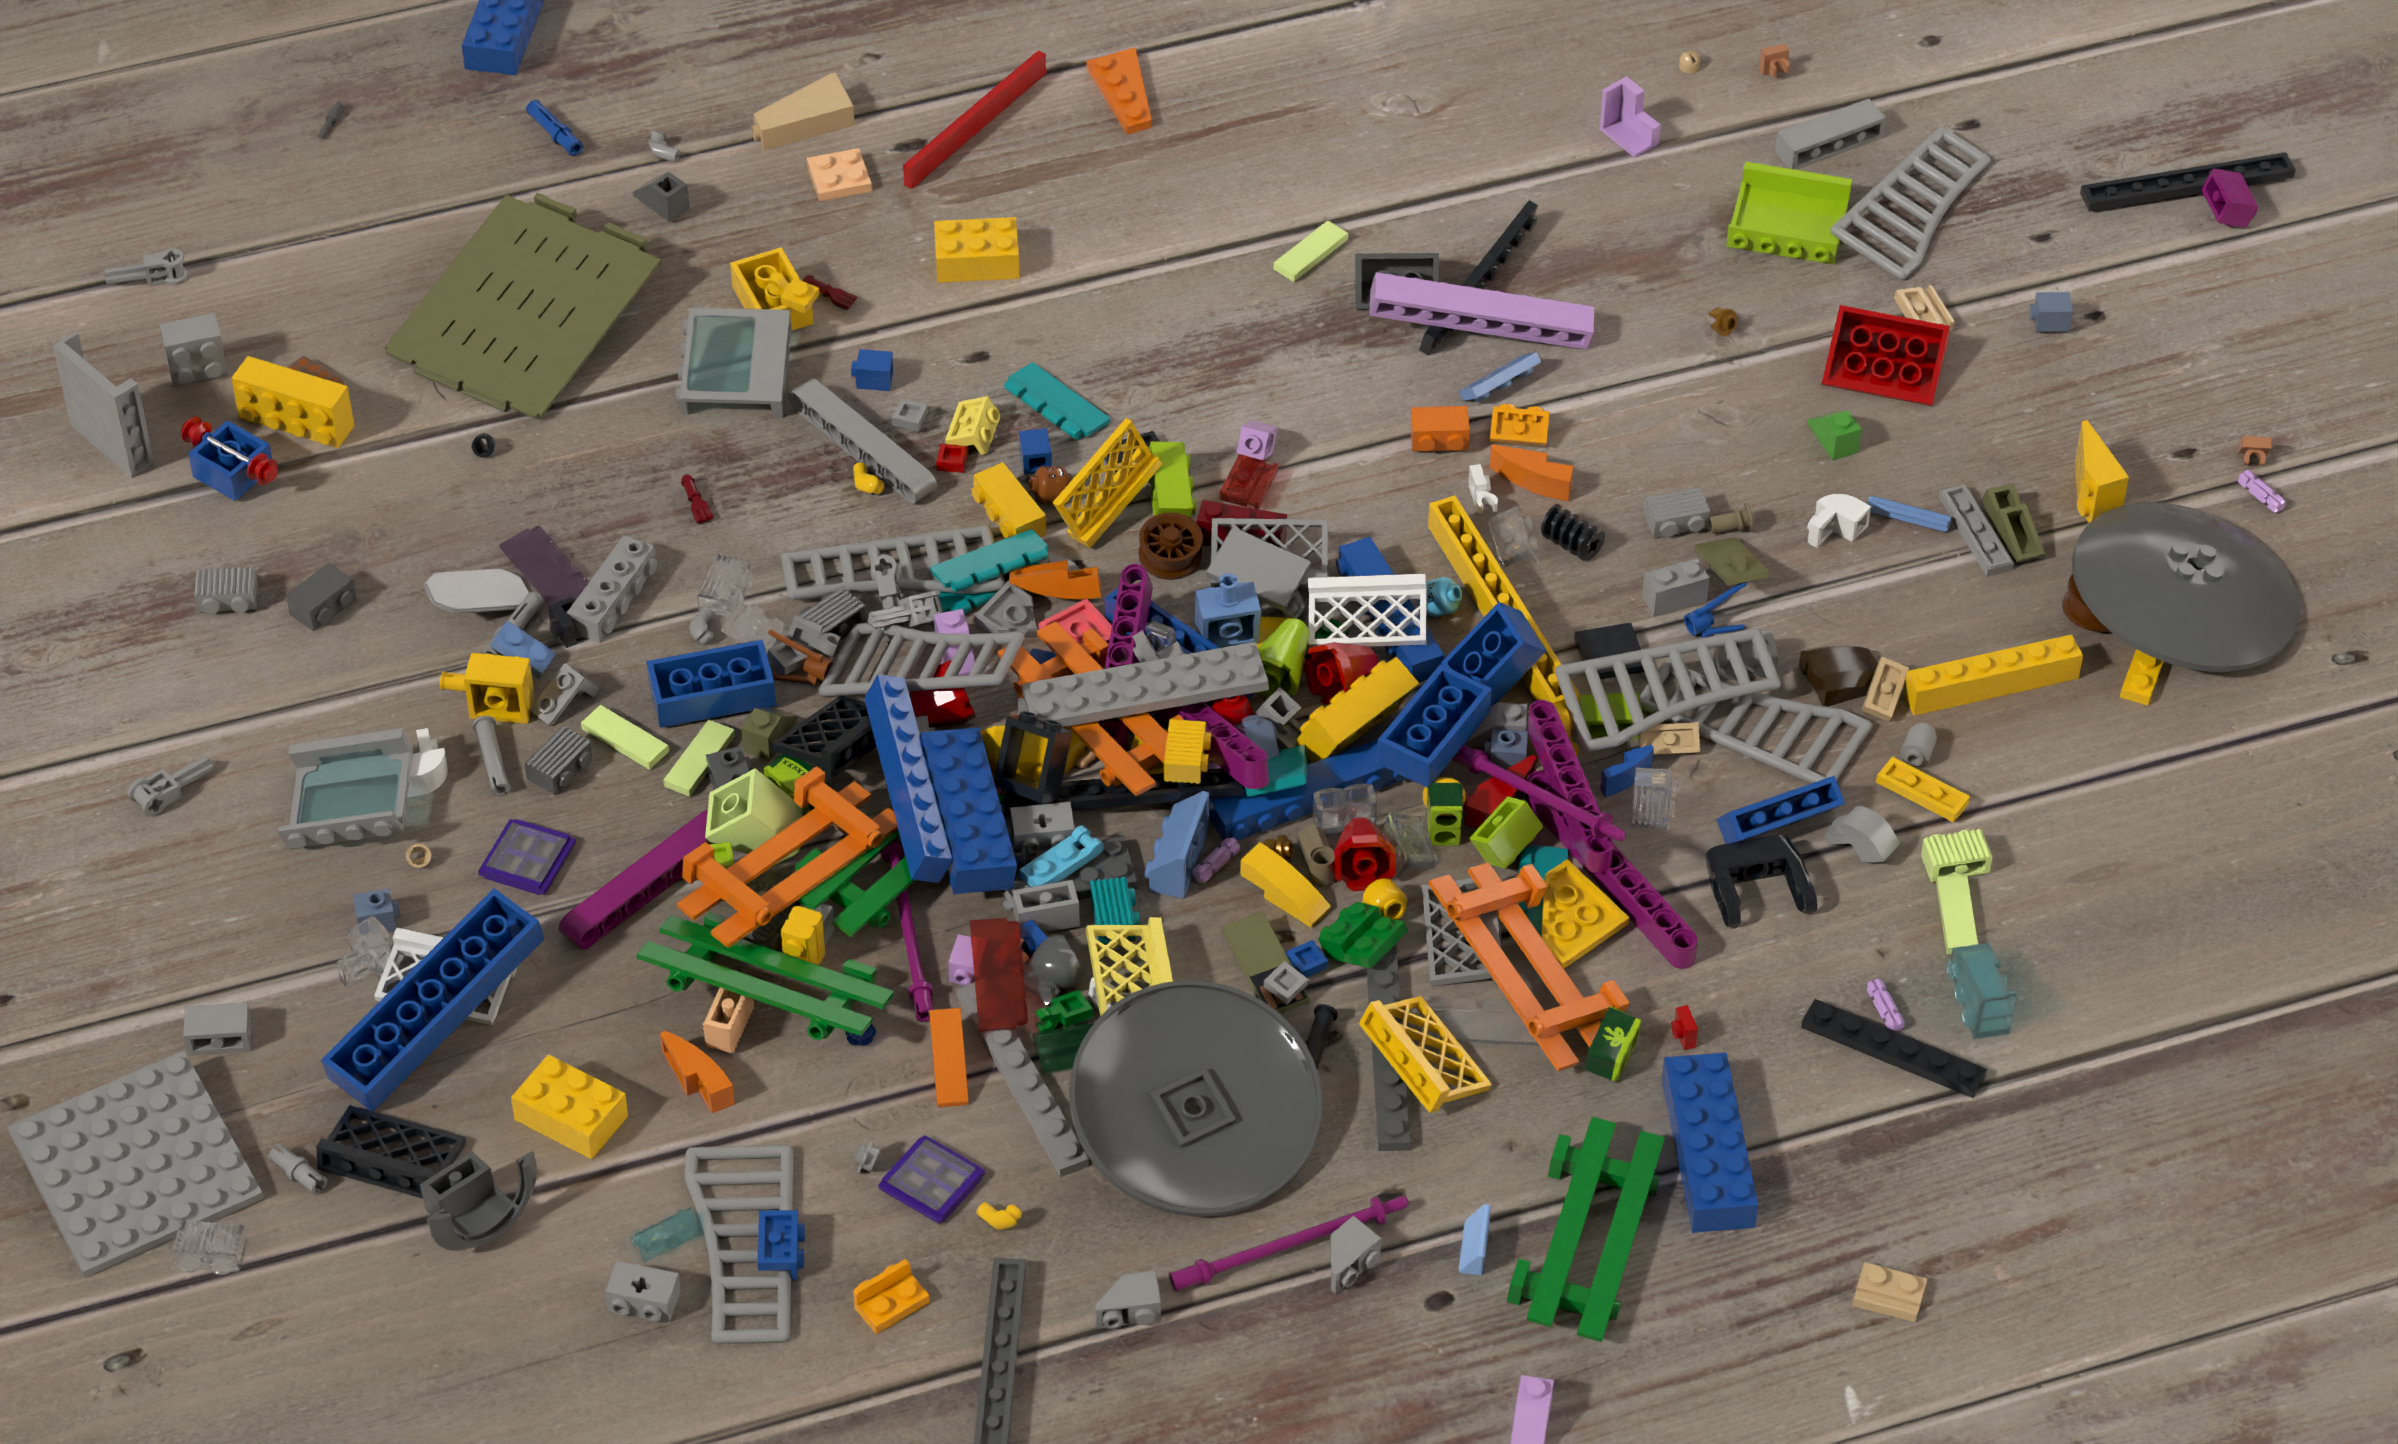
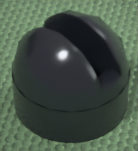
[472,433,496,458]

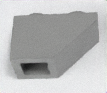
[1330,1216,1381,1294]
[1095,1271,1161,1329]

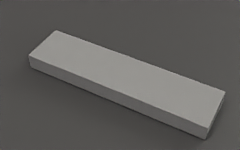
[1939,484,2014,577]

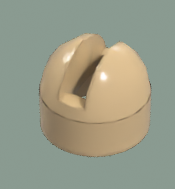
[1679,50,1700,74]
[405,843,431,868]

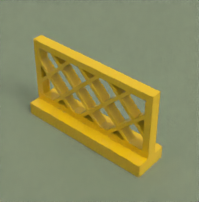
[1053,418,1163,548]
[1358,996,1492,1113]

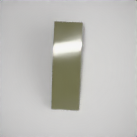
[1982,483,2045,563]

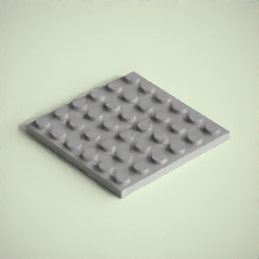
[7,1050,263,1278]

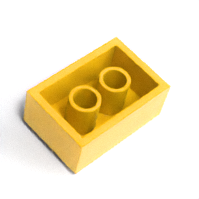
[934,217,1020,283]
[730,247,814,331]
[511,1054,628,1159]

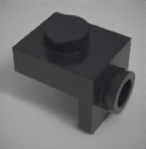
[548,596,577,648]

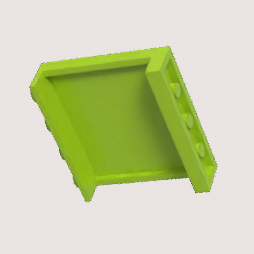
[1726,161,1852,265]

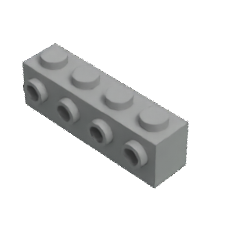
[567,536,658,643]

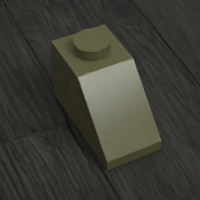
[741,707,797,761]

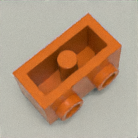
[1410,406,1470,451]

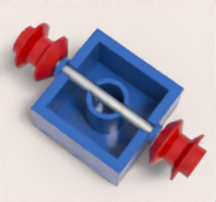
[181,416,278,501]

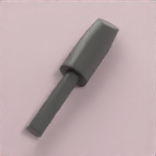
[318,101,344,138]

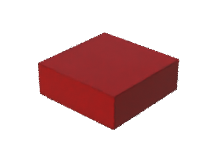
[936,444,969,473]

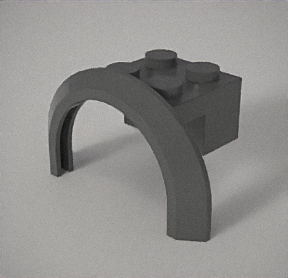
[420,1151,537,1251]

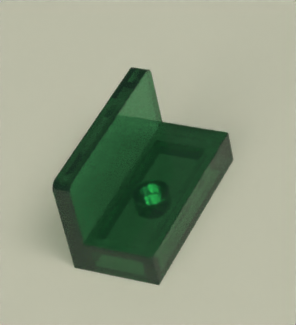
[1032,1022,1094,1073]

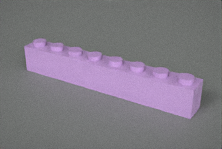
[1369,272,1594,350]

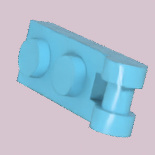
[1020,825,1104,887]

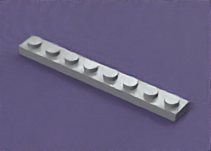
[956,979,1089,1177]

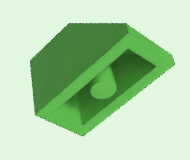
[1807,410,1861,460]

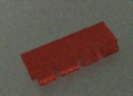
[970,918,1028,1032]

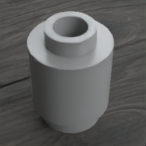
[1900,723,1937,767]

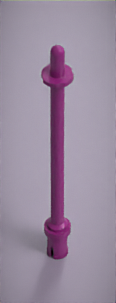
[1452,745,1627,841]
[881,839,934,1022]
[1169,1196,1409,1292]

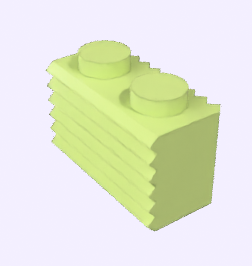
[1921,828,1992,882]

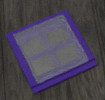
[478,819,576,895]
[878,1135,985,1225]

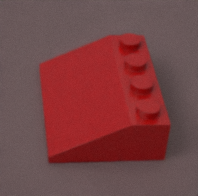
[1822,305,1950,406]

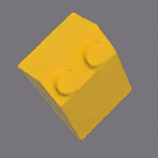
[2075,420,2129,523]

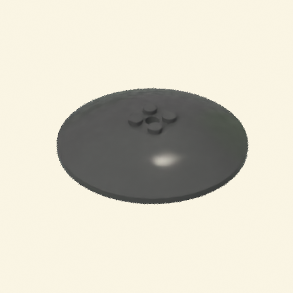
[2072,502,2300,672]
[1069,980,1322,1217]

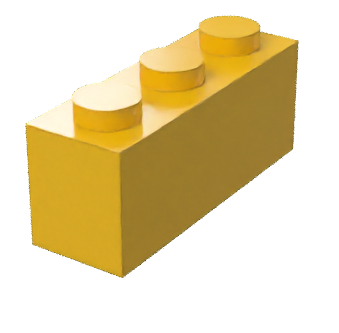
[971,462,1047,539]

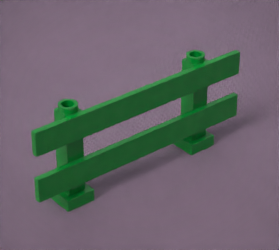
[795,792,1005,937]
[636,911,894,1040]
[1507,1116,1665,1343]

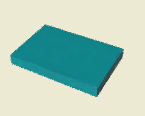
[1245,745,1307,797]

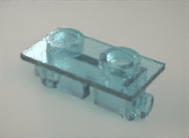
[630,1207,701,1262]

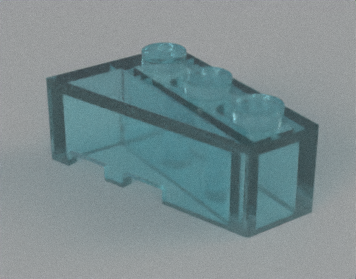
[1946,943,2017,1039]

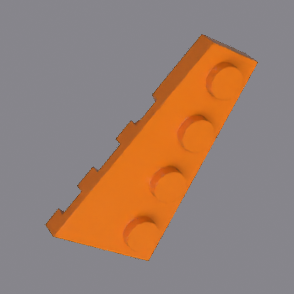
[1086,47,1152,135]

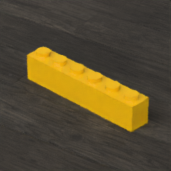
[1903,634,2083,716]

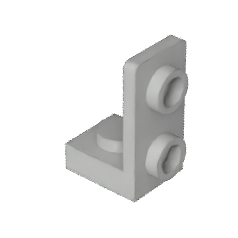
[530,663,601,726]

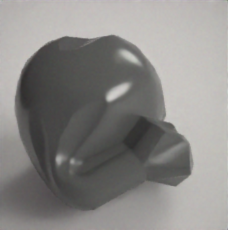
[1020,935,1085,1007]

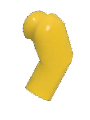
[853,462,884,495]
[976,1202,1022,1230]

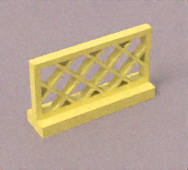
[1086,917,1173,1016]

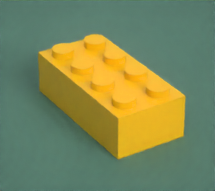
[231,356,355,448]
[1295,657,1419,763]

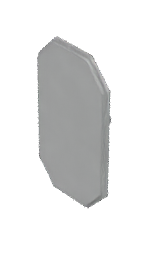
[423,569,529,614]

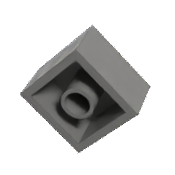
[159,313,228,387]

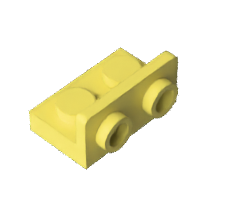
[945,396,1000,455]

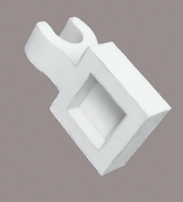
[1468,464,1498,514]

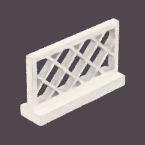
[1308,574,1427,648]
[374,928,518,1026]

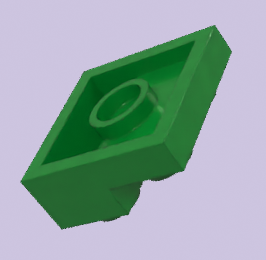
[1318,901,1408,969]

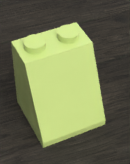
[705,768,803,864]

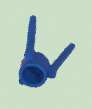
[1684,582,1747,638]

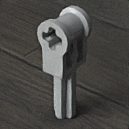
[104,248,188,287]
[871,554,904,640]
[868,590,943,629]
[127,757,213,816]

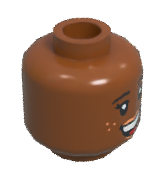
[1029,466,1072,503]

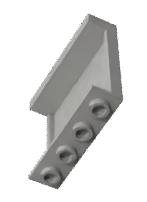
[53,332,155,478]

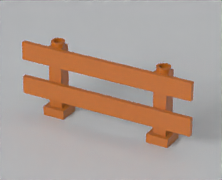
[998,621,1184,796]
[677,766,898,948]
[1428,862,1630,1072]

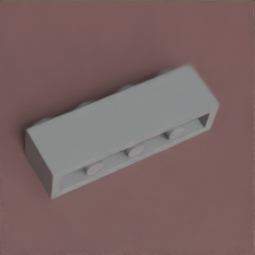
[1775,99,1886,170]

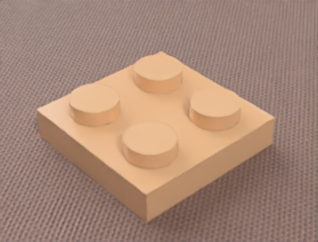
[807,148,872,201]

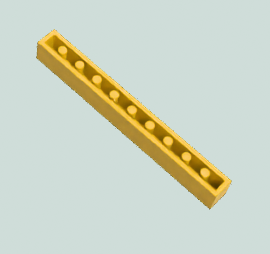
[1428,495,1580,712]

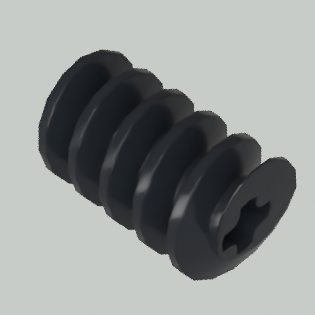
[1541,503,1605,561]

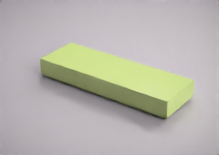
[1273,220,1348,282]
[581,705,669,770]
[663,719,735,797]
[1936,876,1978,954]

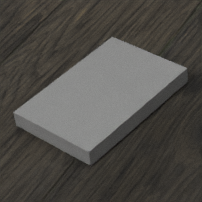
[1206,527,1311,612]

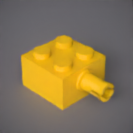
[440,653,535,724]

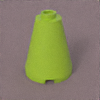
[1258,619,1310,698]

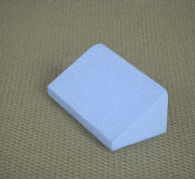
[1459,1204,1491,1276]

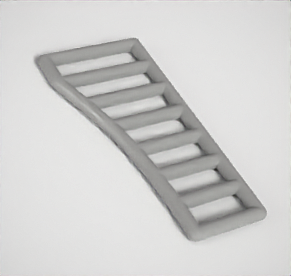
[1830,127,1991,280]
[781,525,1005,600]
[819,623,1025,697]
[1555,628,1781,752]
[1639,660,1873,783]
[684,1145,794,1344]

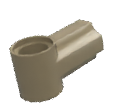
[1297,824,1335,886]

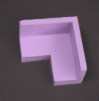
[1599,76,1661,158]

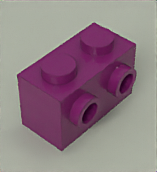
[2201,168,2258,228]

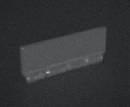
[1416,996,1539,1046]

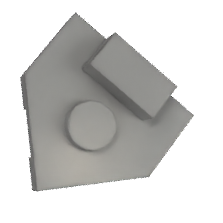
[973,580,1038,637]

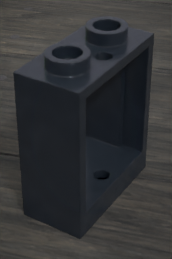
[994,711,1073,803]

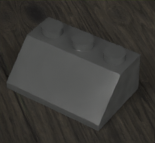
[1355,253,1439,309]

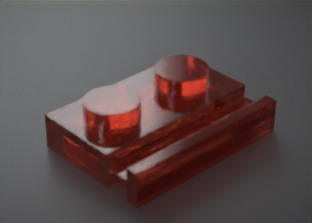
[1219,454,1278,509]

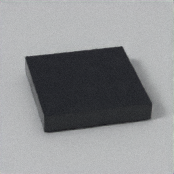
[1574,622,1645,679]

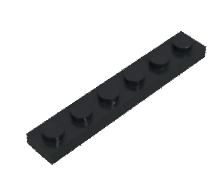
[1801,999,1987,1098]

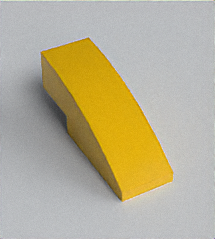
[1241,842,1331,928]

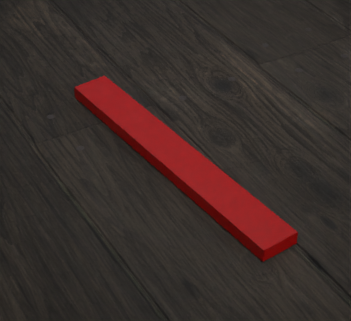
[903,50,1046,189]

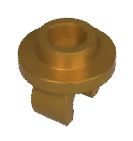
[1708,307,1737,336]
[1263,835,1294,863]

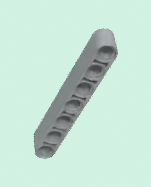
[789,378,937,504]

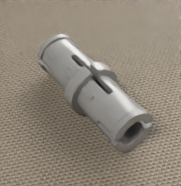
[269,1143,327,1195]

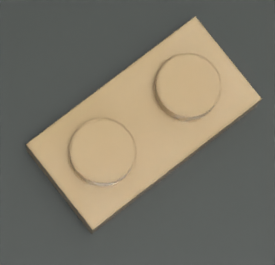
[1861,657,1909,722]
[1638,722,1700,755]

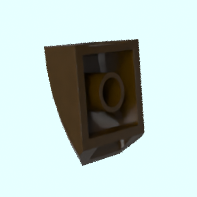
[1799,645,1878,707]

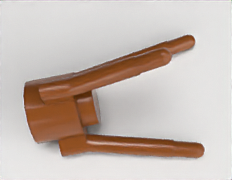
[768,629,833,685]

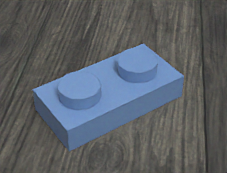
[490,620,556,679]

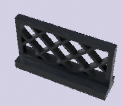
[772,696,877,779]
[316,1105,466,1199]

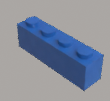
[1716,775,1845,844]

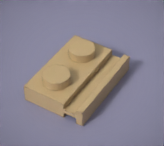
[1894,285,1955,330]
[1852,1262,1927,1323]

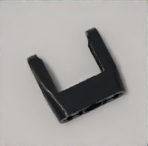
[1705,835,1818,927]

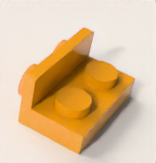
[1490,404,1550,447]
[853,1259,930,1334]

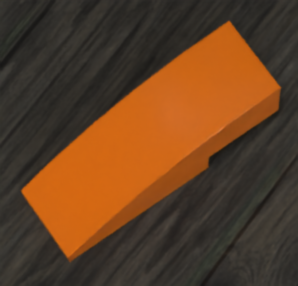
[1490,444,1574,502]
[1009,560,1102,599]
[929,1008,969,1108]
[660,1030,735,1114]

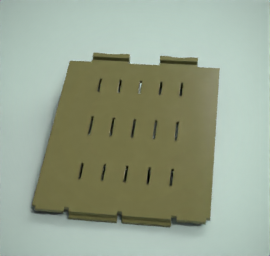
[385,192,662,419]

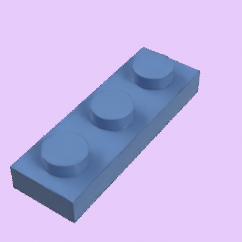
[1459,352,1541,402]

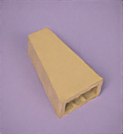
[751,73,855,150]

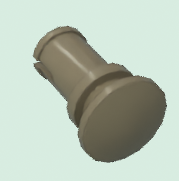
[1709,503,1754,534]

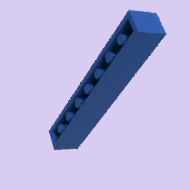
[864,674,953,883]
[1209,740,1408,841]

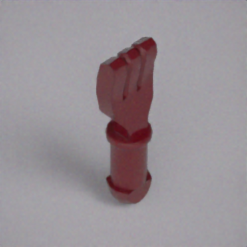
[803,275,858,310]
[681,474,714,524]

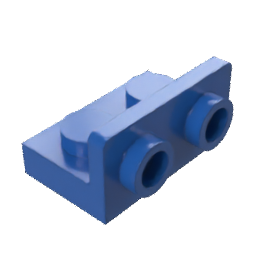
[757,1210,805,1280]

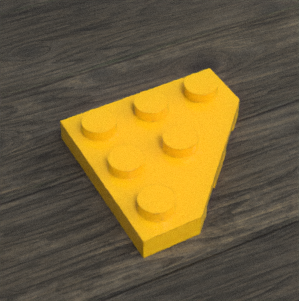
[1541,859,1630,969]

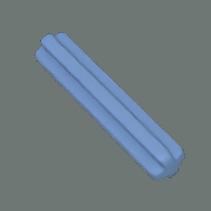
[1867,496,1951,532]

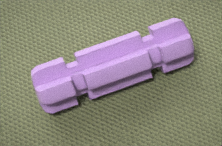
[2238,470,2286,513]
[1192,837,1241,883]
[1867,979,1905,1031]

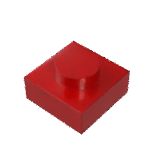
[1671,1005,1698,1050]

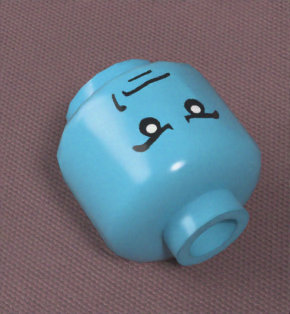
[1417,577,1462,618]

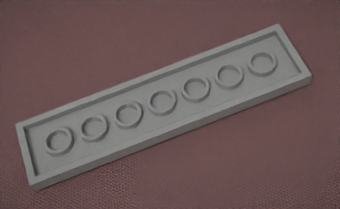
[1022,642,1269,727]

